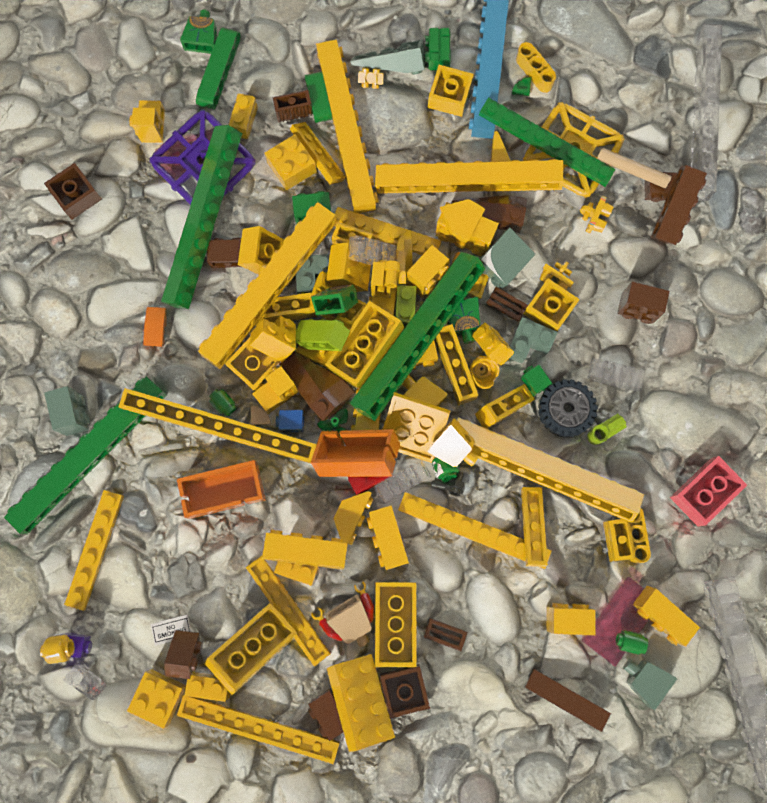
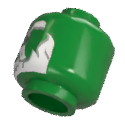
[432,457,460,482]

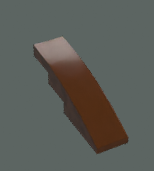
[525,669,611,732]

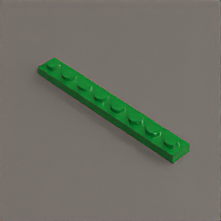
[479,97,616,187]

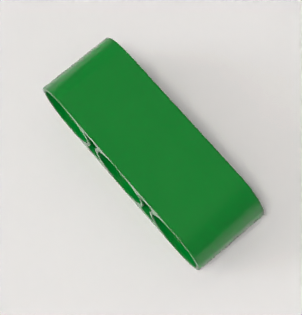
[304,71,333,123]

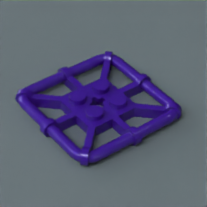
[149,110,256,205]

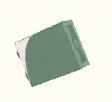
[480,228,535,288]

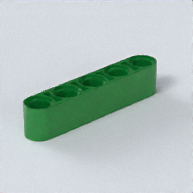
[196,27,241,110]

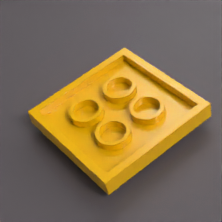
[383,392,451,463]

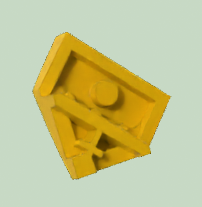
[440,199,485,243]

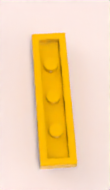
[290,122,346,185]
[521,487,548,567]

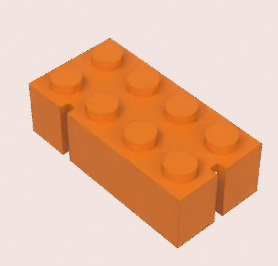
[311,429,400,477]
[177,460,266,519]

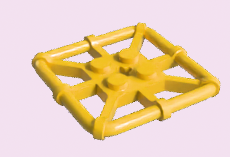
[523,102,625,198]

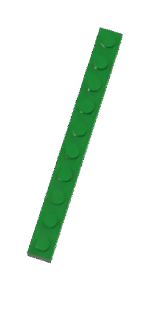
[161,125,242,309]
[350,252,485,421]
[4,376,167,535]

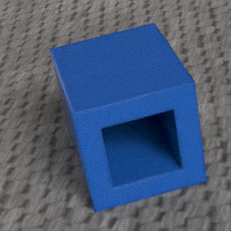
[276,410,304,432]

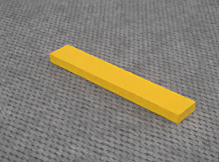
[246,556,331,666]

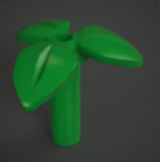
[317,408,348,442]

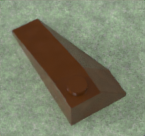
[451,195,527,233]
[279,351,356,421]

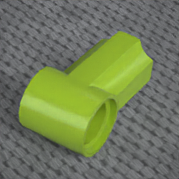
[587,413,627,445]

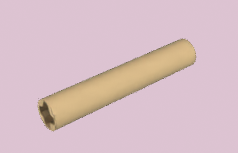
[597,148,672,189]

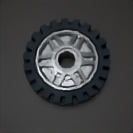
[538,379,598,438]

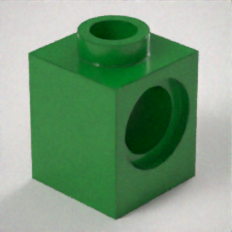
[521,365,552,397]

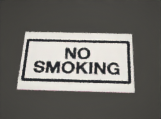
[151,614,191,646]

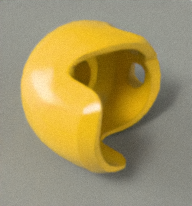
[469,356,500,389]

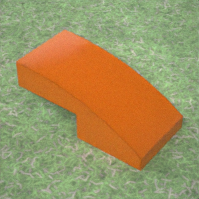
[143,307,167,347]

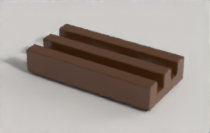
[486,287,528,322]
[423,618,468,651]

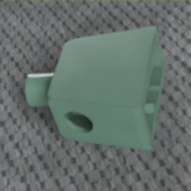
[623,659,677,710]

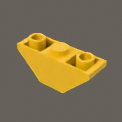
[333,491,374,546]

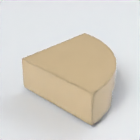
[251,406,271,426]

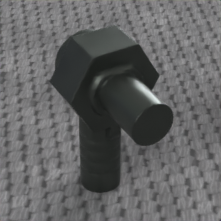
[431,472,465,497]

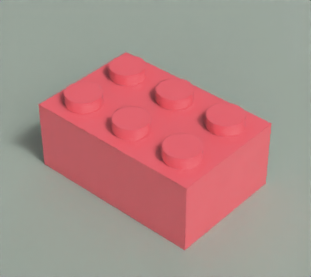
[670,456,747,527]

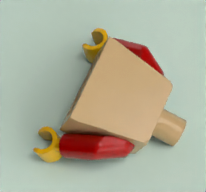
[311,581,374,647]

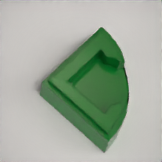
[512,77,532,96]

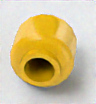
[40,635,75,664]

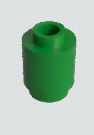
[209,389,237,418]
[615,630,648,655]

